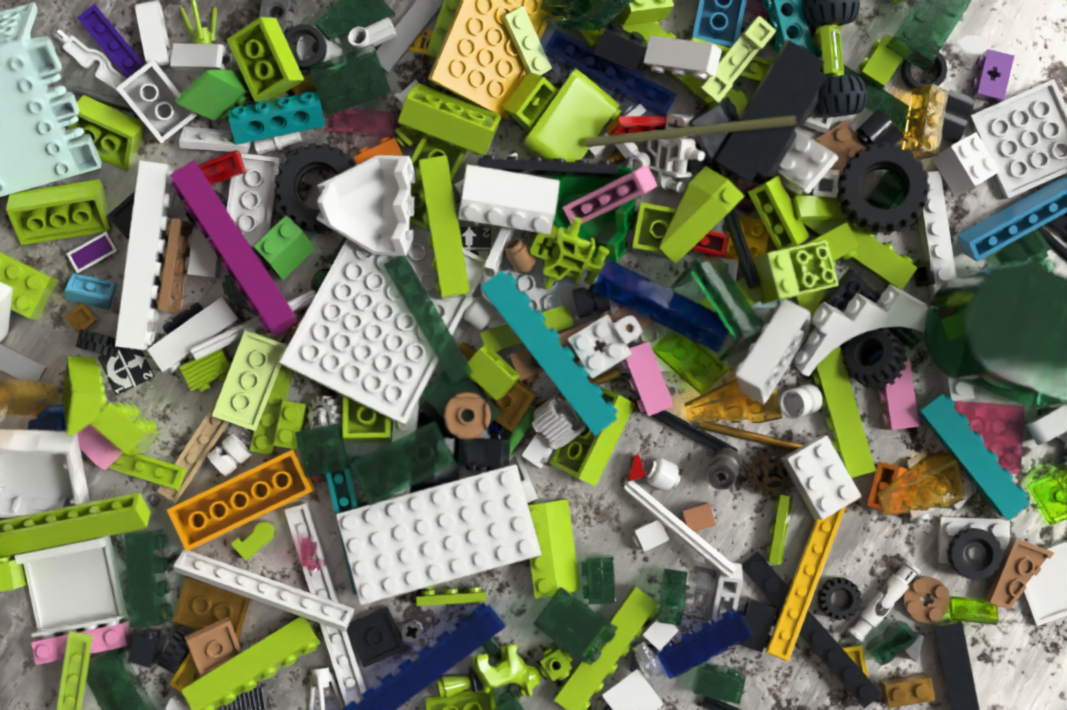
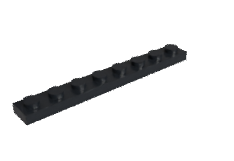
[742,551,882,709]

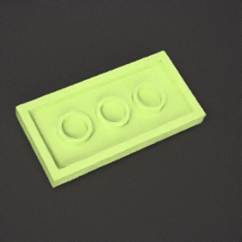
[212,329,289,431]

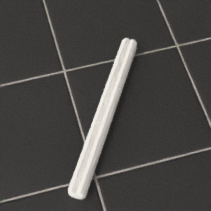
[190,290,316,360]
[623,480,736,577]

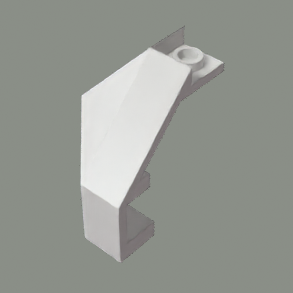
[316,155,415,256]

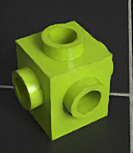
[539,645,573,681]

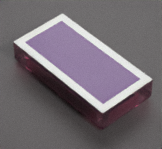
[67,231,119,274]

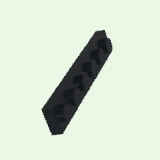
[477,155,618,179]

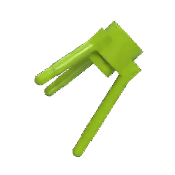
[180,0,217,44]

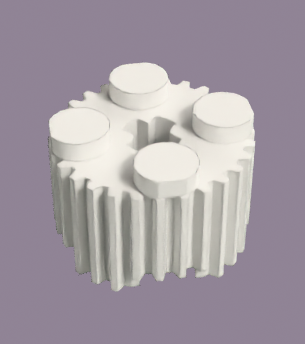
[532,394,585,449]

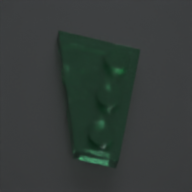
[314,0,396,42]

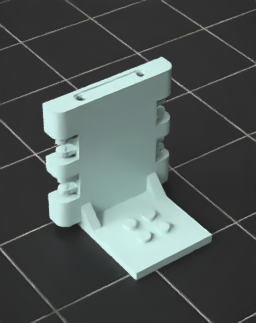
[0,2,102,197]

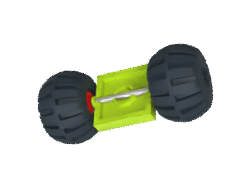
[802,0,868,118]

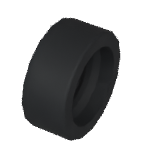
[285,24,327,70]
[901,47,948,93]

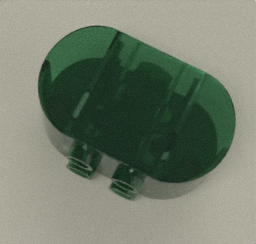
[924,256,1067,410]

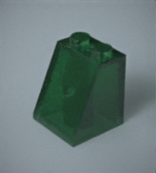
[533,586,618,665]

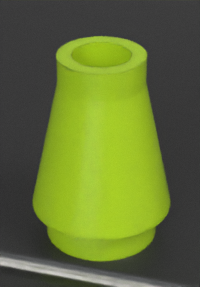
[436,675,471,699]

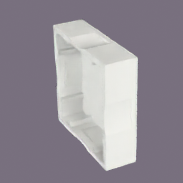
[0,429,90,518]

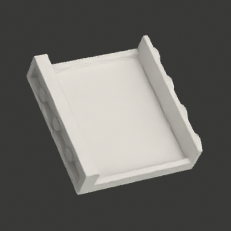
[15,536,127,639]

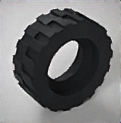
[947,528,1003,580]

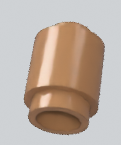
[504,238,536,273]

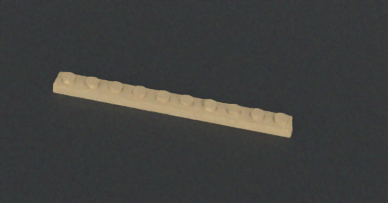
[157,301,302,504]

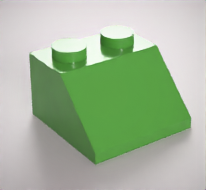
[251,215,315,281]

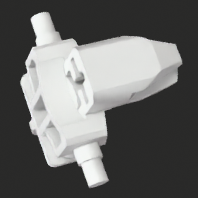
[641,113,704,193]

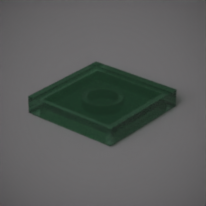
[295,423,350,478]

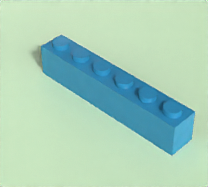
[957,175,1067,262]

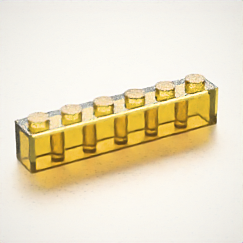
[0,378,61,416]

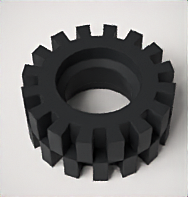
[75,329,119,358]
[818,577,862,620]
[158,628,190,674]

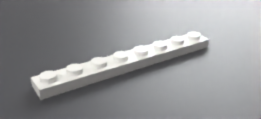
[173,549,354,632]

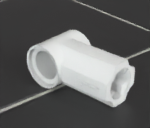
[348,17,397,55]

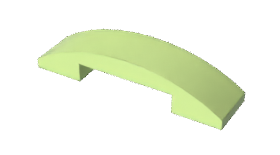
[701,16,776,103]

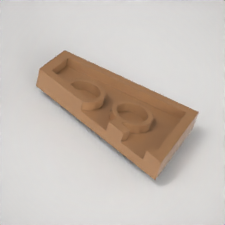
[986,536,1054,610]

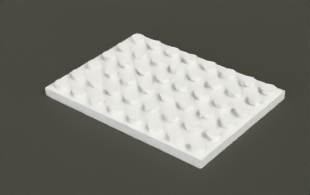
[280,223,487,425]

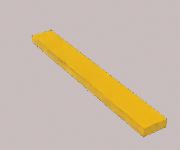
[765,506,846,662]

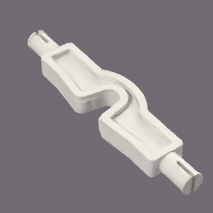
[54,30,127,93]

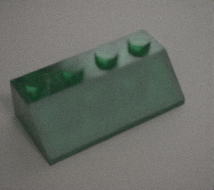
[86,647,156,710]

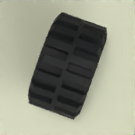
[842,328,907,390]

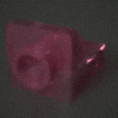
[301,536,327,570]

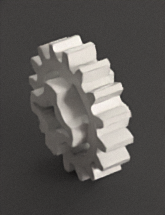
[306,396,343,445]

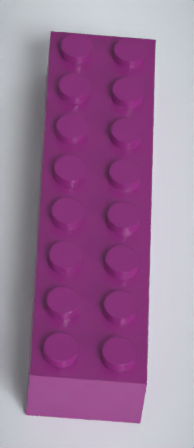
[170,160,299,337]

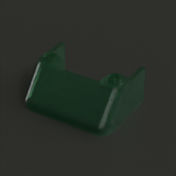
[671,257,764,363]

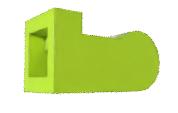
[231,521,277,561]

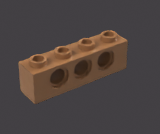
[510,320,606,384]

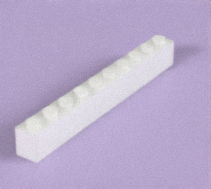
[918,171,975,401]

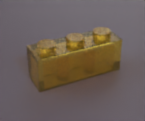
[902,83,949,160]

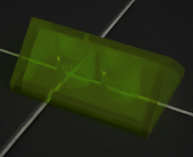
[652,322,729,396]

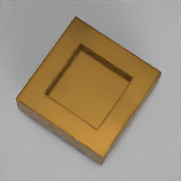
[64,302,98,334]

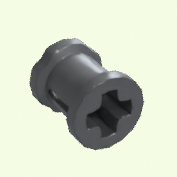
[401,619,423,643]

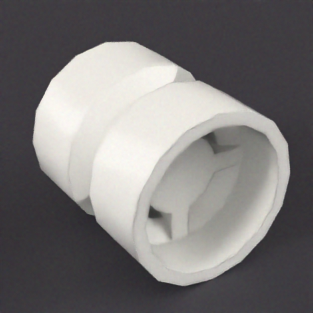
[779,384,822,419]
[207,433,252,477]

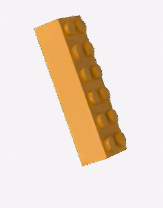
[167,449,316,552]

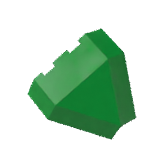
[549,166,642,264]

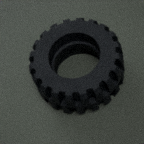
[837,142,930,235]
[274,143,357,233]

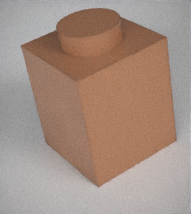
[678,502,716,532]

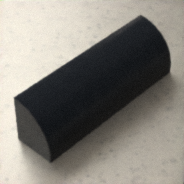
[935,619,980,710]

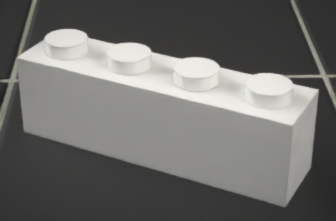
[147,297,242,374]

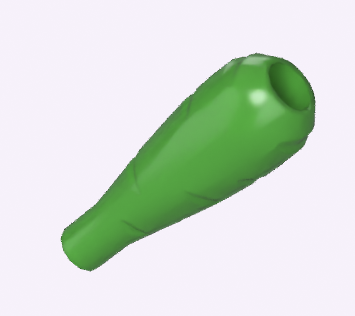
[508,407,535,456]

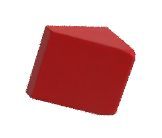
[627,454,645,481]

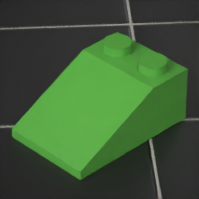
[175,70,251,121]

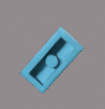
[65,273,117,310]

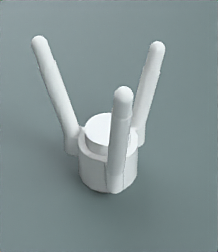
[308,667,347,710]

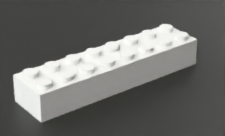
[115,160,175,350]

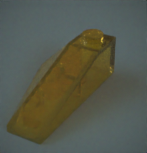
[684,379,782,423]
[878,450,966,516]

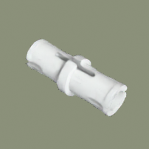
[254,132,302,155]

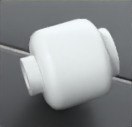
[463,296,497,330]
[645,458,681,491]

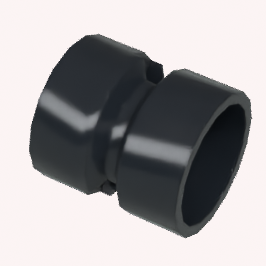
[572,281,611,318]

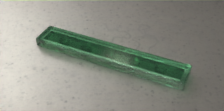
[384,256,473,384]

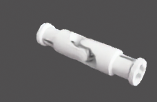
[847,559,921,643]

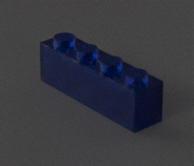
[657,609,755,679]

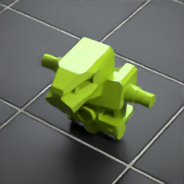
[530,217,610,289]

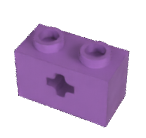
[970,49,1015,104]

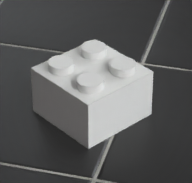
[932,132,1000,197]

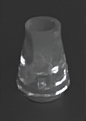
[632,642,663,679]

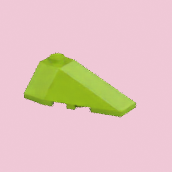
[658,166,744,265]

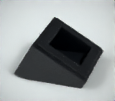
[913,261,936,287]

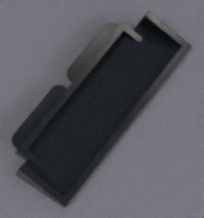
[713,40,827,182]

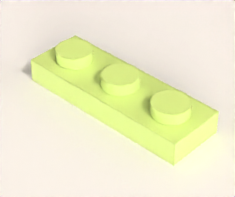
[502,6,552,75]

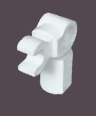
[615,142,650,169]

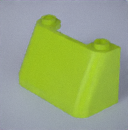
[524,69,622,162]

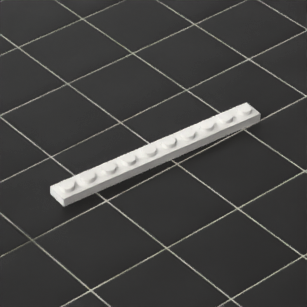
[284,503,372,710]

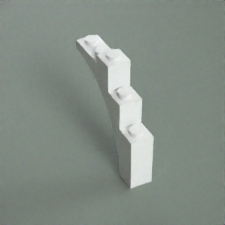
[792,284,938,376]

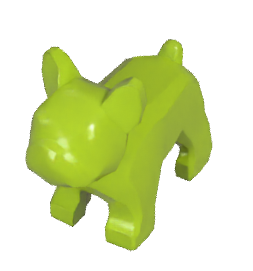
[471,643,543,697]

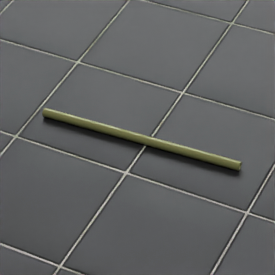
[585,116,796,147]

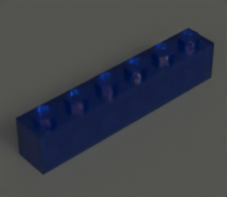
[545,29,677,116]
[592,259,734,353]

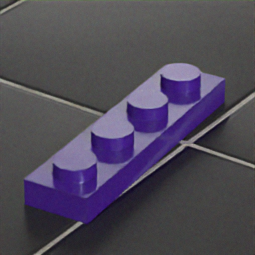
[77,4,145,79]

